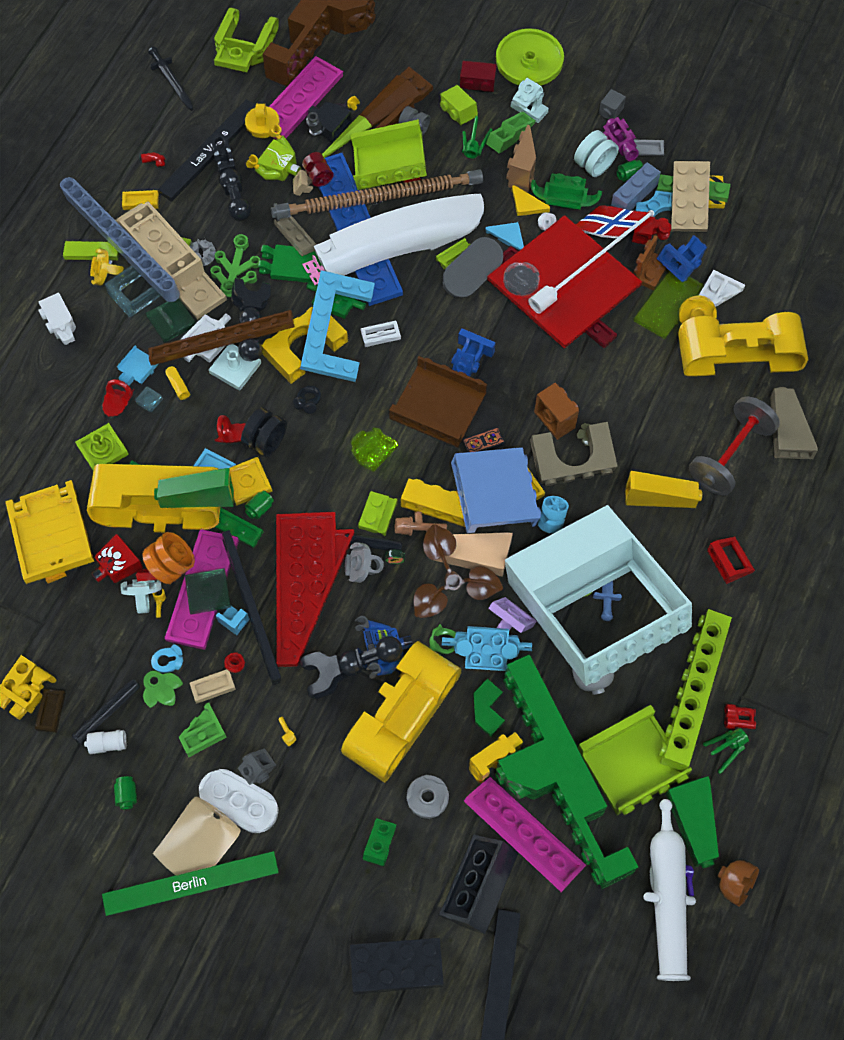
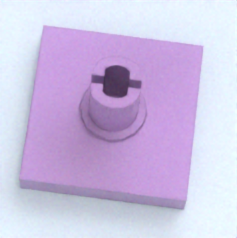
[489,597,537,633]

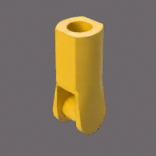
[166,366,190,400]

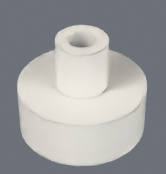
[538,212,557,231]

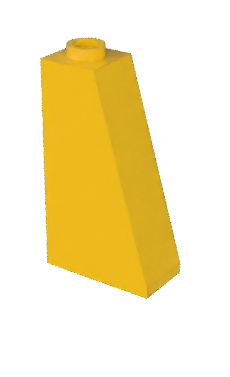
[625,471,702,508]

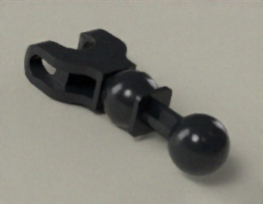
[211,134,251,221]
[231,278,271,362]
[300,636,402,699]

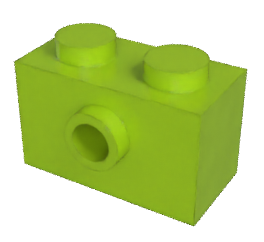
[440,85,478,125]

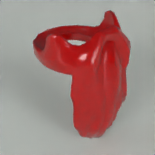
[102,379,134,417]
[215,415,246,443]

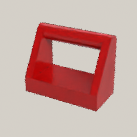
[707,537,755,584]

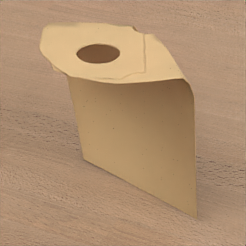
[153,797,241,875]

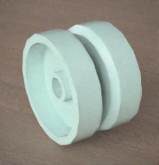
[574,130,619,177]

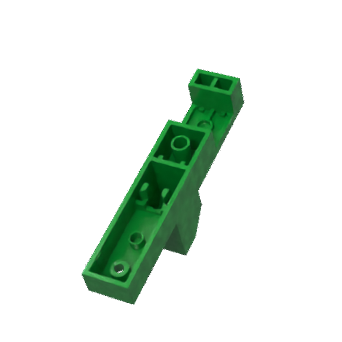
[495,655,638,889]

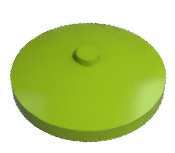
[496,29,564,86]

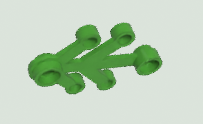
[210,234,260,297]

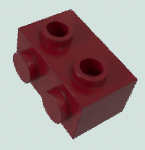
[460,61,496,92]

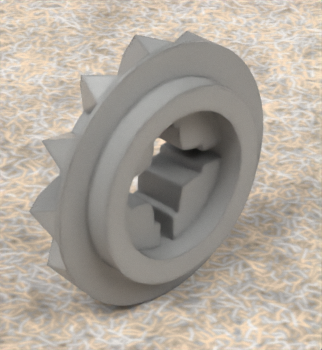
[189,239,216,266]

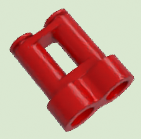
[724,704,756,729]

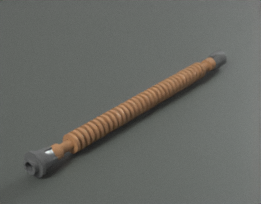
[270,169,483,221]

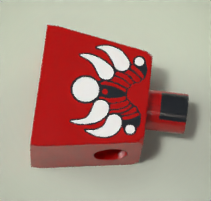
[91,534,143,583]

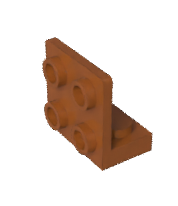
[634,235,667,291]

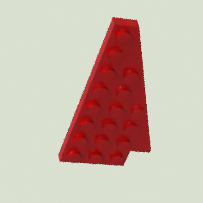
[276,512,354,667]

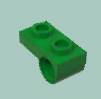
[363,818,397,867]

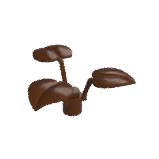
[413,524,503,618]

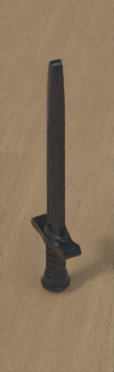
[148,46,193,111]

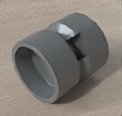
[399,106,431,136]

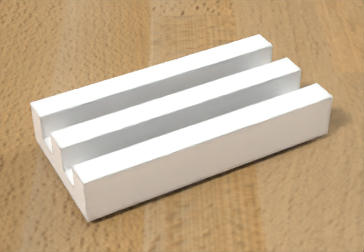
[361,321,401,347]

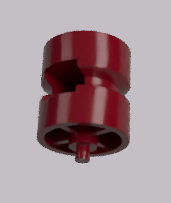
[302,152,334,187]

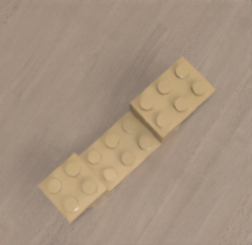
[115,202,227,320]

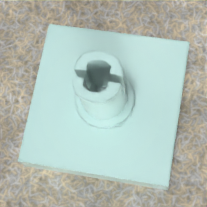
[209,344,261,391]

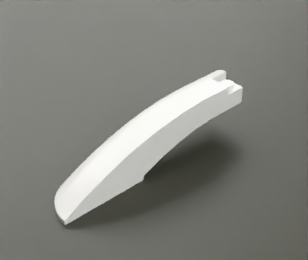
[314,194,484,276]

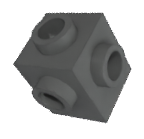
[238,748,276,785]

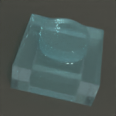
[135,386,163,412]

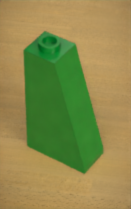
[154,468,234,508]
[665,776,719,869]

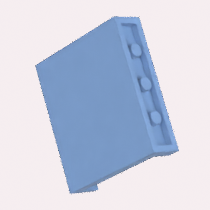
[451,448,541,533]

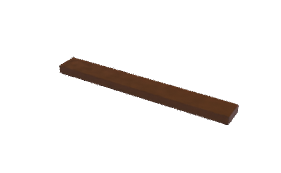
[148,310,295,366]

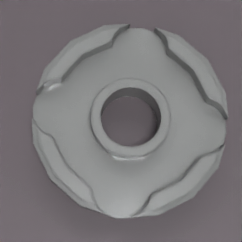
[407,775,449,819]

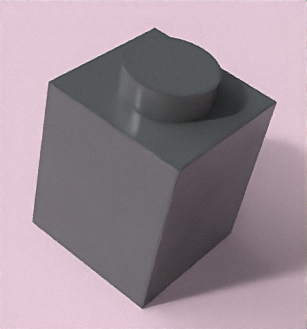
[599,89,626,119]

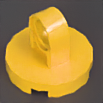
[245,103,280,138]
[90,248,124,286]
[679,295,717,323]

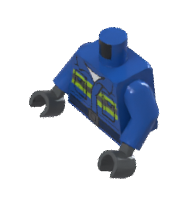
[355,616,413,679]

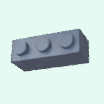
[611,162,661,210]

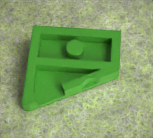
[179,703,227,757]

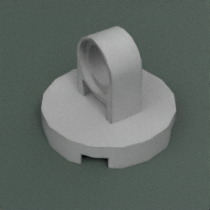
[345,543,384,583]

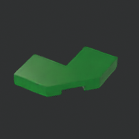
[474,679,505,737]

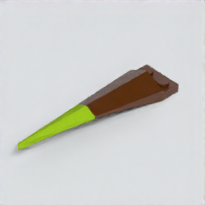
[323,67,433,158]

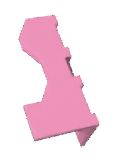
[302,255,325,285]

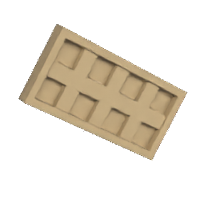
[671,161,710,232]

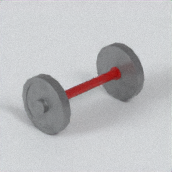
[689,396,780,495]

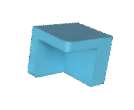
[216,606,249,635]

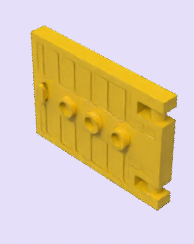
[5,480,94,584]

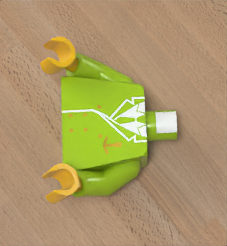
[246,124,301,181]

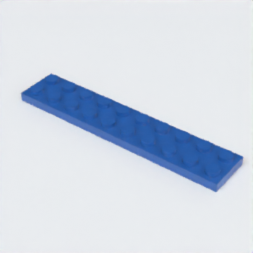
[319,153,403,306]

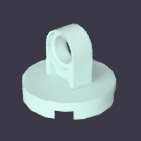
[121,579,162,613]

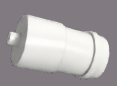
[84,730,127,754]

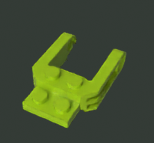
[214,8,279,72]

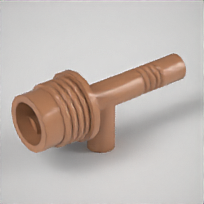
[395,512,447,536]

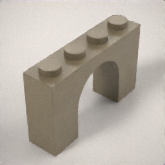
[530,422,618,486]

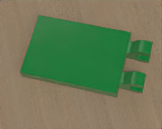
[258,245,321,283]

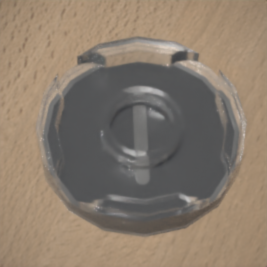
[503,262,540,296]

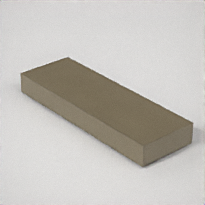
[274,216,317,256]

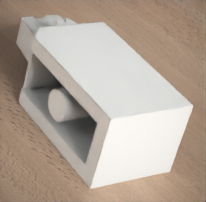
[38,293,76,345]

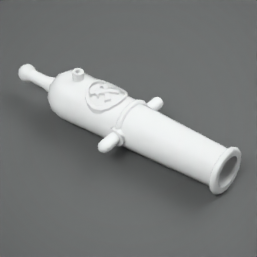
[643,799,696,981]

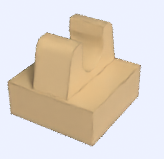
[293,170,313,196]

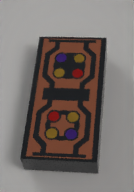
[462,427,505,452]

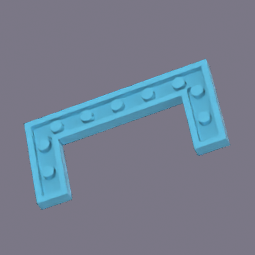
[300,270,375,382]

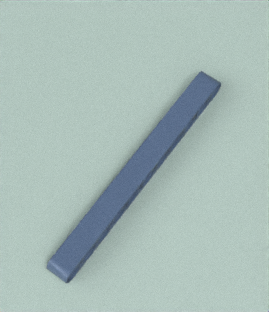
[60,177,180,302]

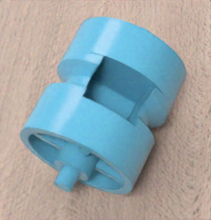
[538,496,569,533]

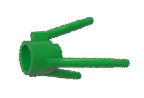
[462,116,493,159]
[703,728,749,774]

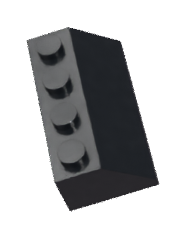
[439,835,519,934]

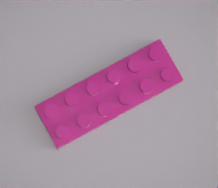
[269,56,343,140]
[165,530,239,650]
[464,777,586,892]

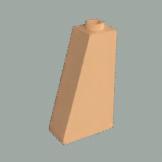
[434,533,513,577]

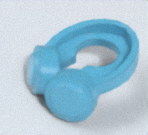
[151,644,183,673]

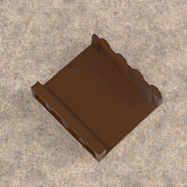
[389,356,487,448]

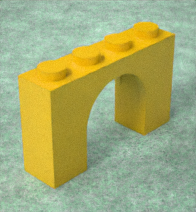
[262,307,348,384]

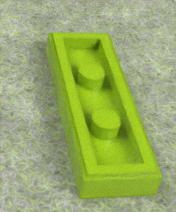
[63,241,119,260]

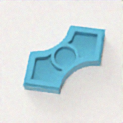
[635,191,673,217]

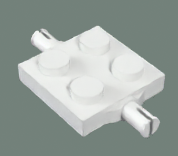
[181,313,231,363]

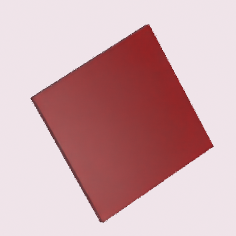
[487,215,642,349]

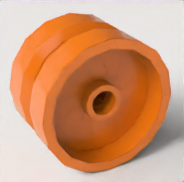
[143,532,195,584]

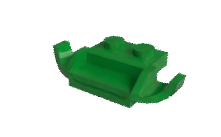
[531,173,602,210]

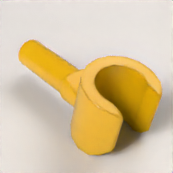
[152,589,166,618]
[278,717,296,746]

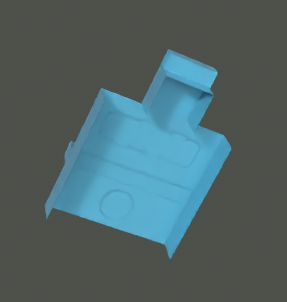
[117,345,158,386]

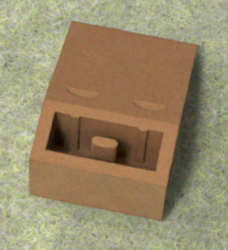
[506,125,536,193]

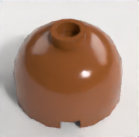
[718,860,759,907]

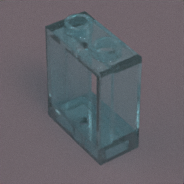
[105,265,161,317]

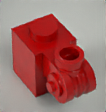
[632,216,672,245]

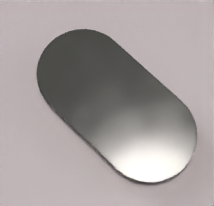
[443,237,503,298]

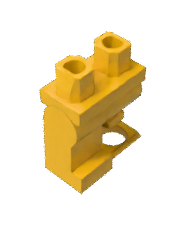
[0,655,56,720]
[469,732,523,783]

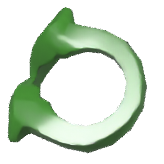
[429,624,456,654]

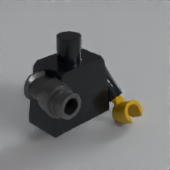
[306,96,360,143]

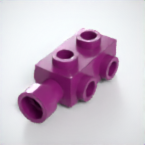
[603,117,639,161]

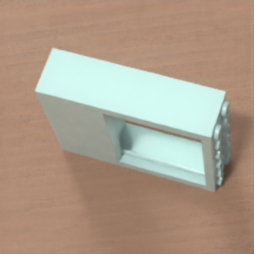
[505,505,692,686]

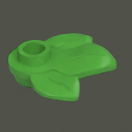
[143,671,183,708]

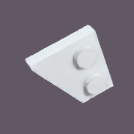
[698,270,745,307]

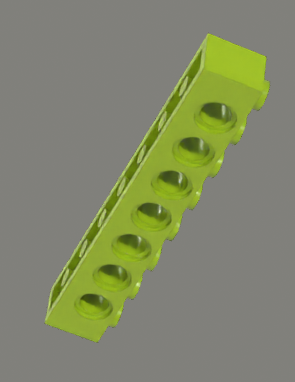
[659,609,732,772]

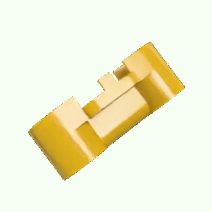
[678,312,808,376]
[87,464,221,533]
[341,641,461,783]

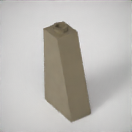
[770,387,818,459]

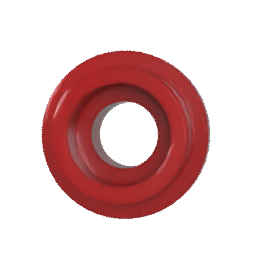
[224,653,245,673]

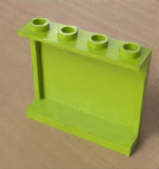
[351,119,427,190]
[578,705,692,815]

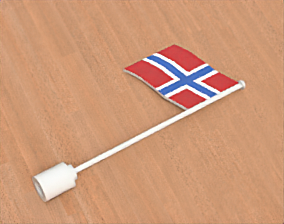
[528,206,654,314]

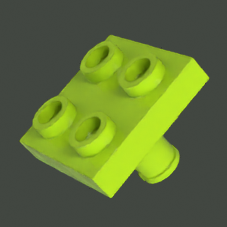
[75,423,129,470]

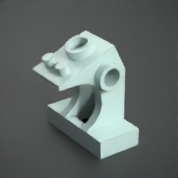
[511,78,549,123]

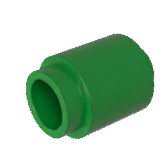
[616,160,643,182]
[245,491,274,519]
[114,776,137,810]

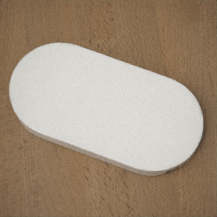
[199,769,278,833]

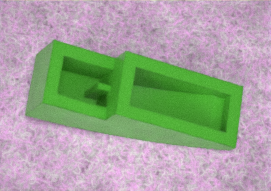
[486,111,536,154]

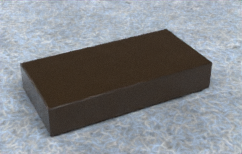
[35,689,66,733]

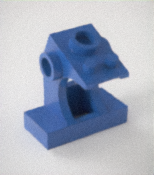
[657,235,707,282]
[451,329,495,377]

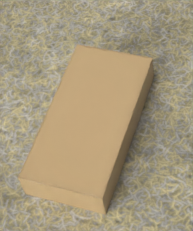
[190,669,236,704]

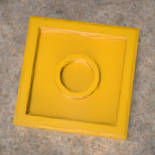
[230,457,272,506]

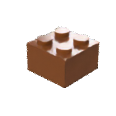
[534,382,579,440]

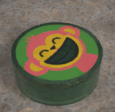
[385,550,405,564]

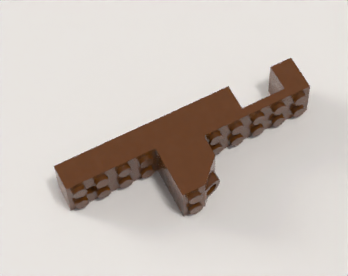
[262,0,376,86]

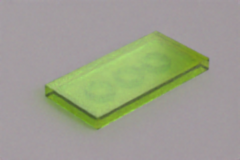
[634,271,704,339]

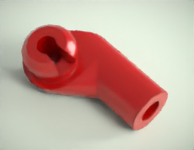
[141,152,165,167]

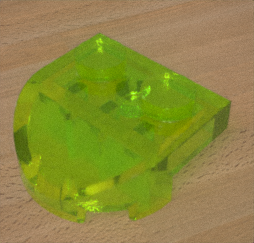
[351,428,399,472]

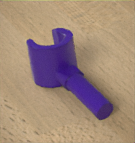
[686,865,694,896]

